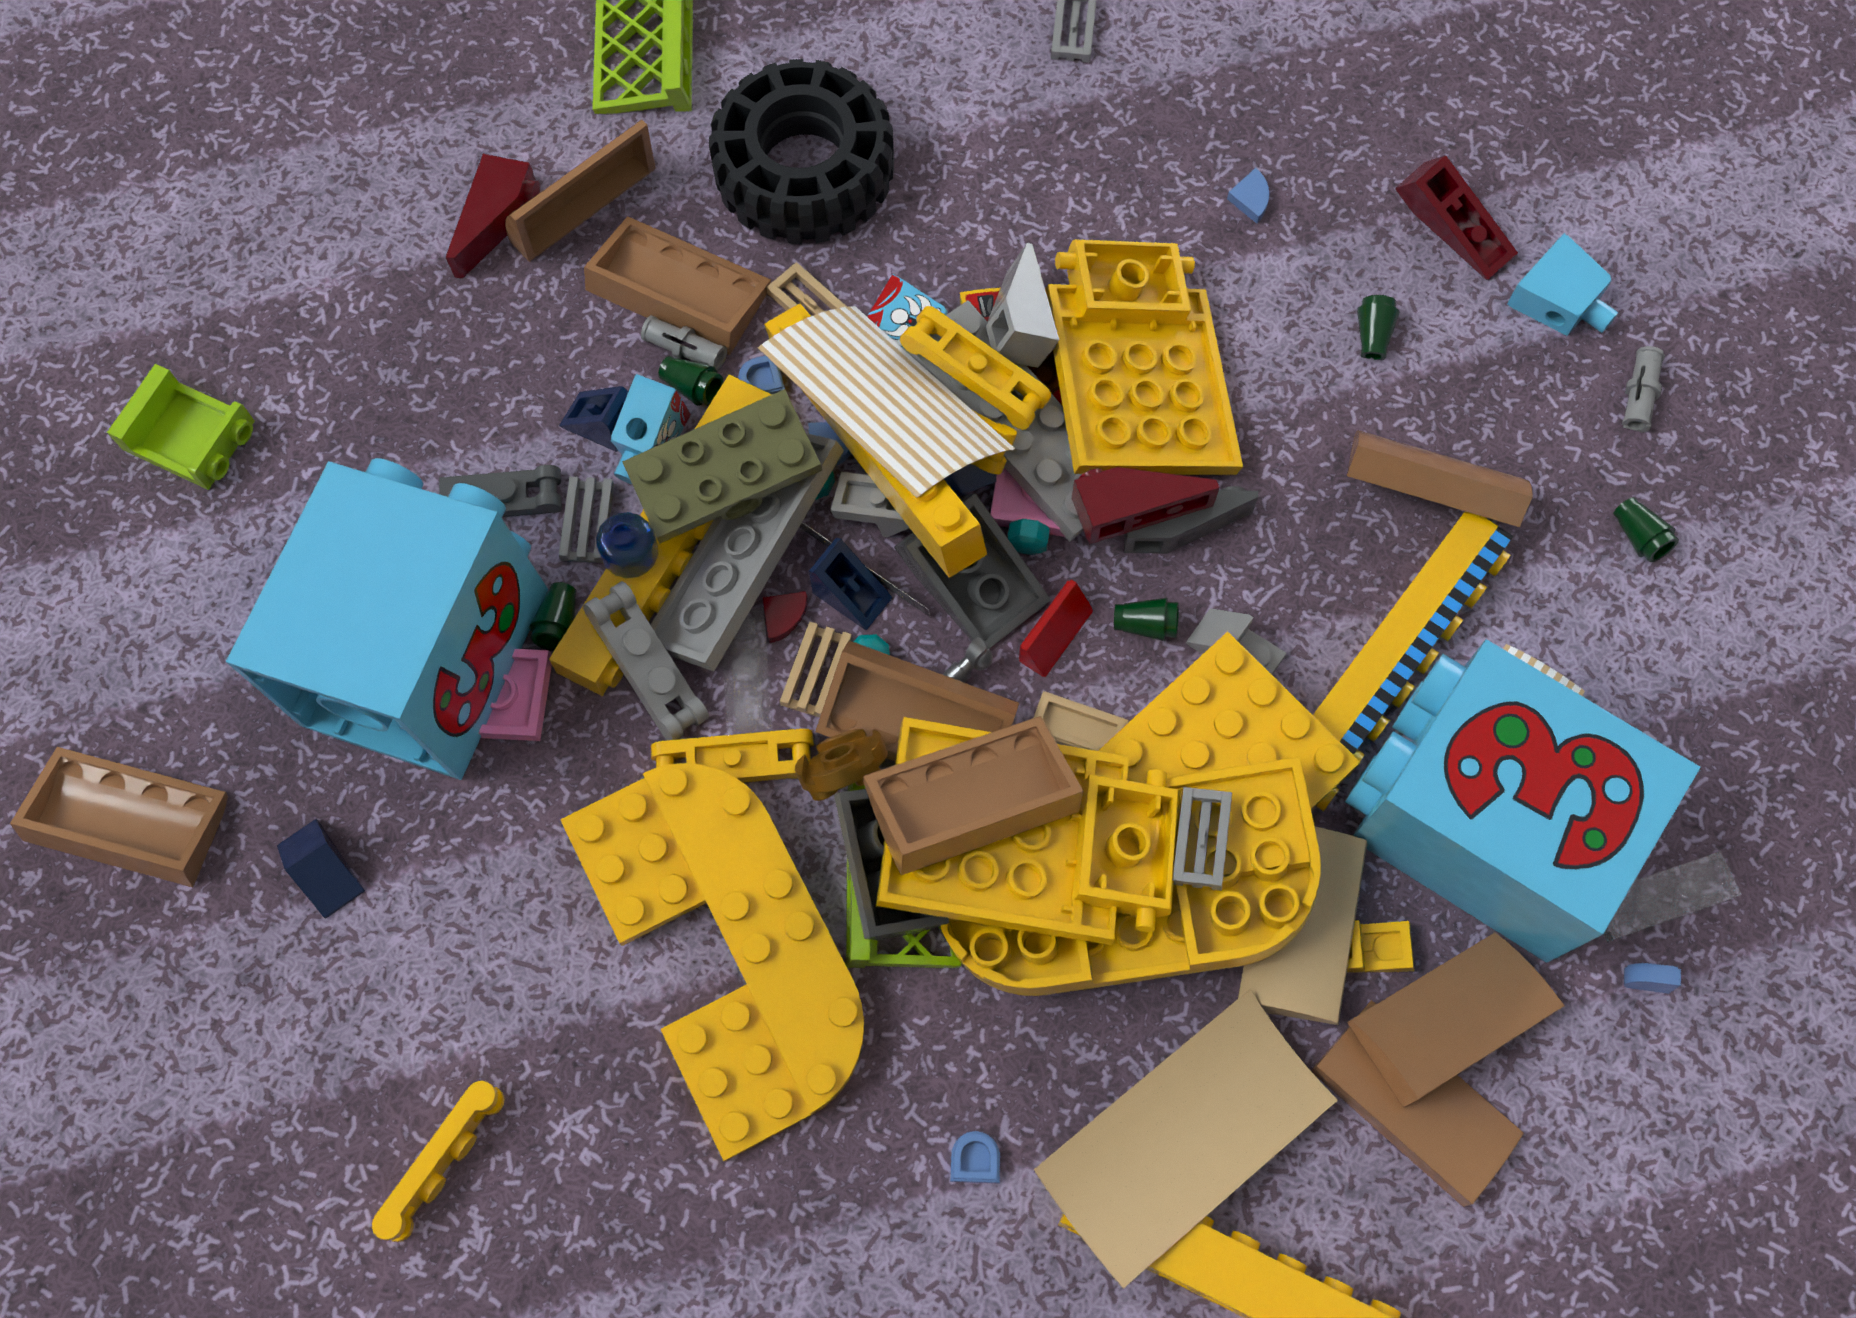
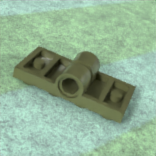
[622,389,822,543]

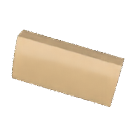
[1238,826,1367,1025]

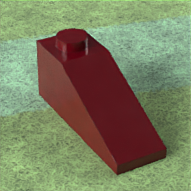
[446,154,540,279]
[1395,155,1518,280]
[1071,467,1220,545]

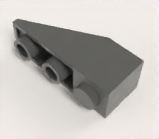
[1123,486,1259,554]

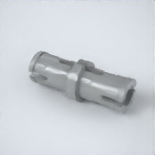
[641,315,727,371]
[1622,346,1665,433]

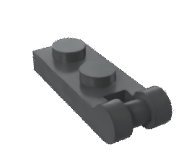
[439,465,562,517]

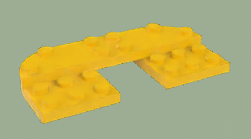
[940,757,1321,996]
[560,763,864,1162]

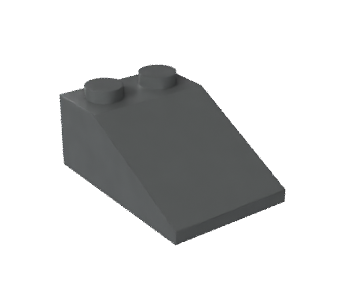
[894,493,1051,649]

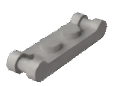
[583,581,709,740]

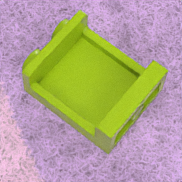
[107,364,255,490]

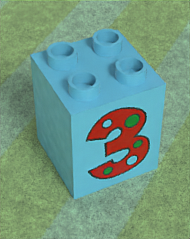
[226,458,548,780]
[1345,639,1701,963]

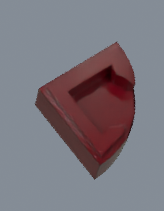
[763,591,807,643]

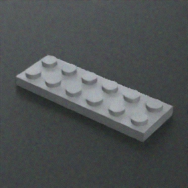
[903,301,1084,542]
[651,433,844,671]

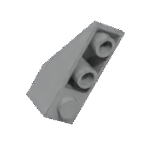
[986,243,1059,368]

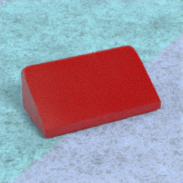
[1019,579,1093,677]

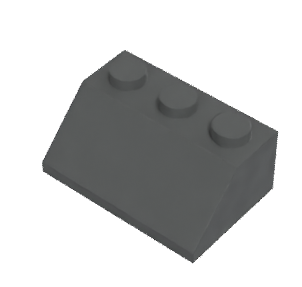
[834,789,949,940]

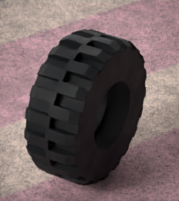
[709,59,894,244]

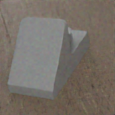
[831,472,909,537]
[1186,608,1286,675]

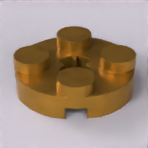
[795,729,888,801]

